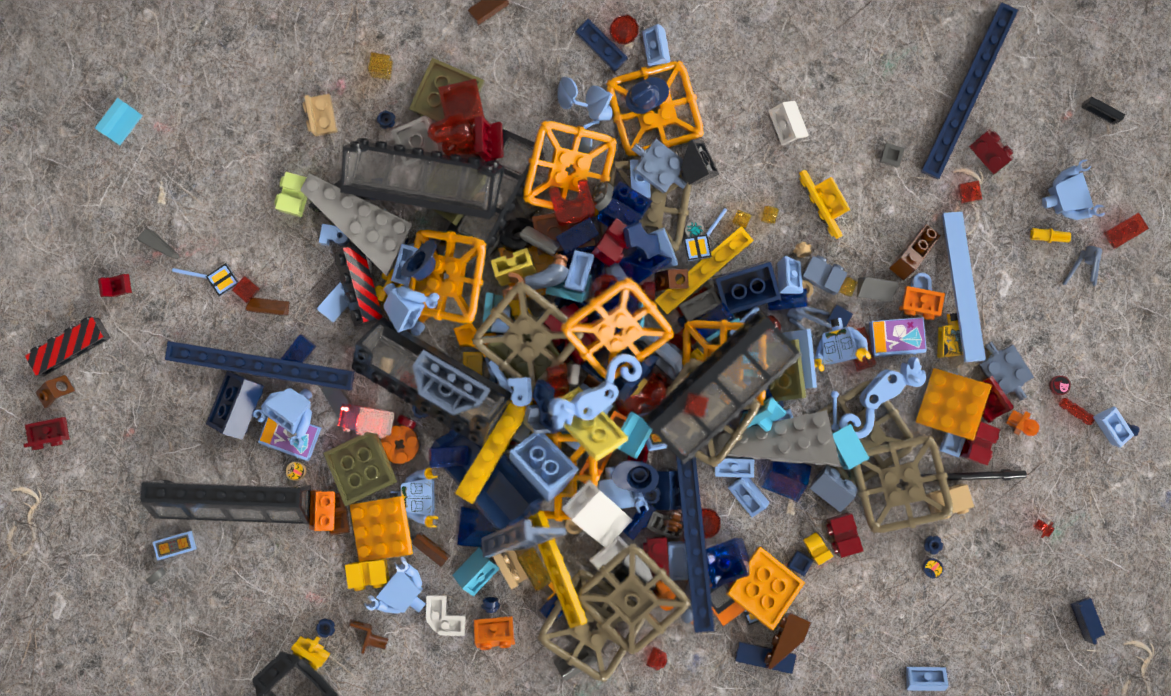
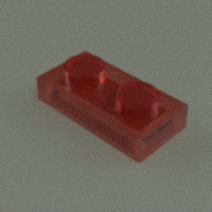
[1104,213,1149,249]

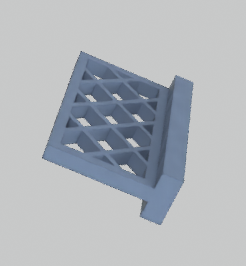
[481,520,566,557]

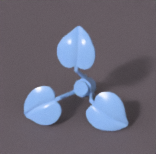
[557,77,613,153]

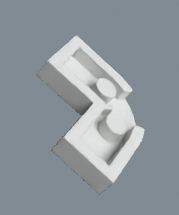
[426,595,466,636]

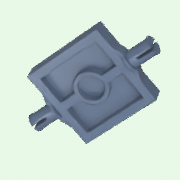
[631,139,687,193]
[979,341,1034,401]

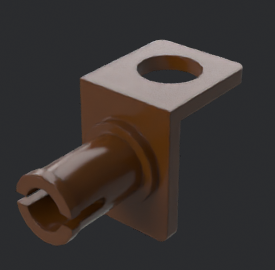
[349,619,388,654]

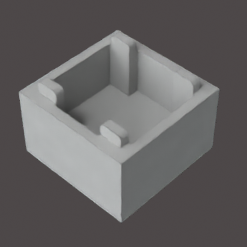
[391,115,445,169]

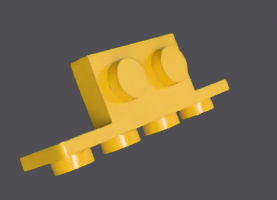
[799,170,850,239]

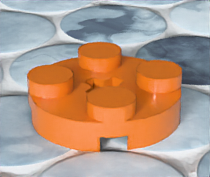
[381,426,419,464]

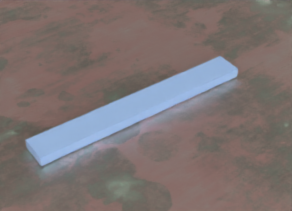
[942,212,986,362]

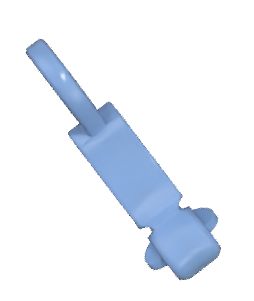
[549,354,642,429]
[839,357,926,439]

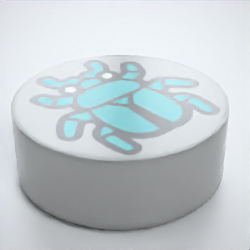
[685,221,704,237]

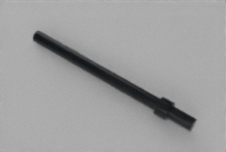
[920,469,1027,481]

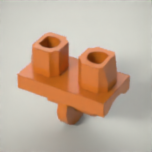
[1006,410,1040,436]
[653,580,676,611]

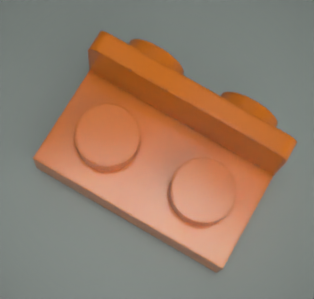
[899,286,945,320]
[309,490,335,531]
[474,616,515,650]

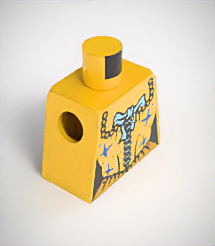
[937,313,963,358]

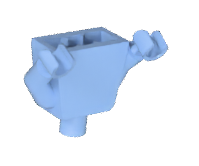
[1042,159,1105,220]
[384,283,440,336]
[253,388,312,448]
[597,466,649,513]
[364,557,426,614]

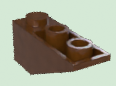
[889,223,941,281]
[764,613,811,670]

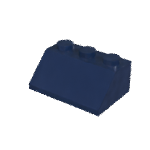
[712,261,781,316]
[206,371,264,440]

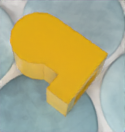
[803,532,834,565]

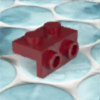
[473,116,504,162]
[969,129,1014,175]
[981,375,1014,423]
[23,417,70,451]

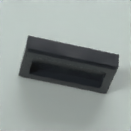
[1081,96,1126,125]

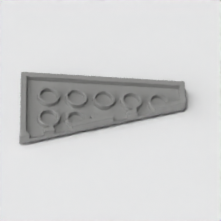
[301,173,413,276]
[713,410,841,467]

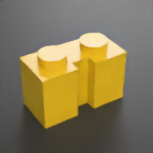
[345,558,390,591]

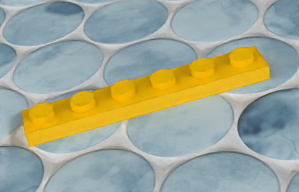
[655,226,754,315]
[455,400,534,504]
[527,511,587,628]

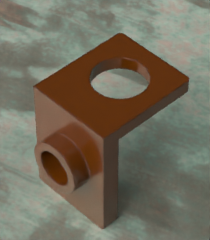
[655,269,689,291]
[35,375,75,408]

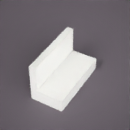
[768,101,808,145]

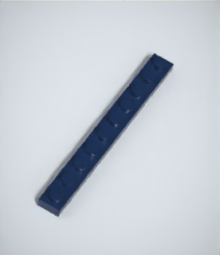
[920,2,1018,180]
[165,341,355,391]
[676,434,715,633]

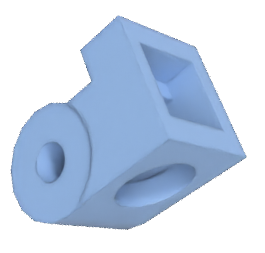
[319,224,350,246]
[491,305,511,334]
[508,377,532,407]

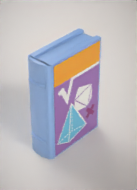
[869,317,927,357]
[258,417,321,461]

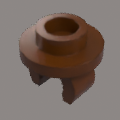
[664,511,683,532]

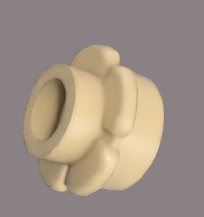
[793,242,812,258]

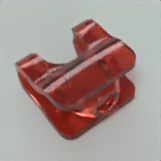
[427,112,475,156]
[549,179,595,226]

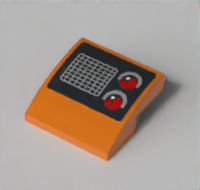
[710,570,745,626]

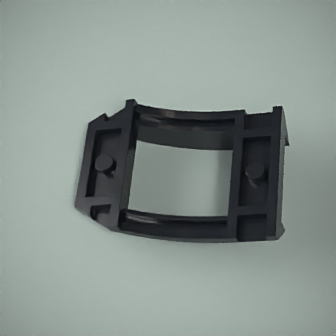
[252,651,338,696]

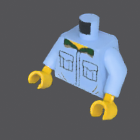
[814,318,871,371]
[390,467,438,528]

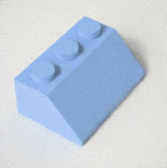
[776,329,817,389]
[509,433,579,502]

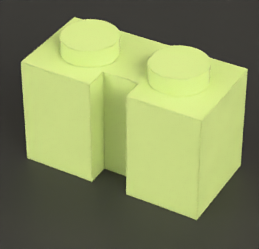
[274,172,308,217]

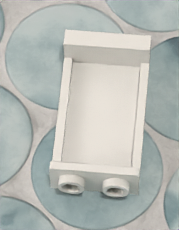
[562,480,633,548]

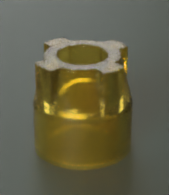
[761,206,779,224]
[732,209,752,229]
[839,277,858,297]

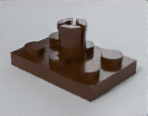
[532,207,595,256]

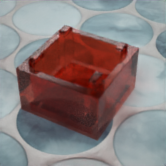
[438,79,485,130]
[338,403,395,438]

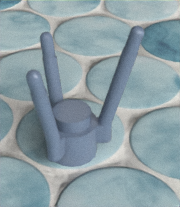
[1063,246,1103,286]
[786,302,831,338]

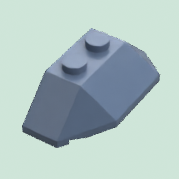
[636,335,683,381]
[413,350,490,415]

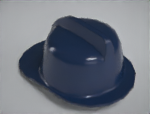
[626,77,669,114]
[401,240,436,281]
[612,461,659,493]

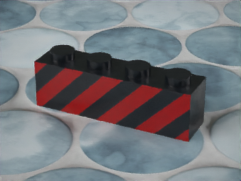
[334,246,383,327]
[25,316,111,376]

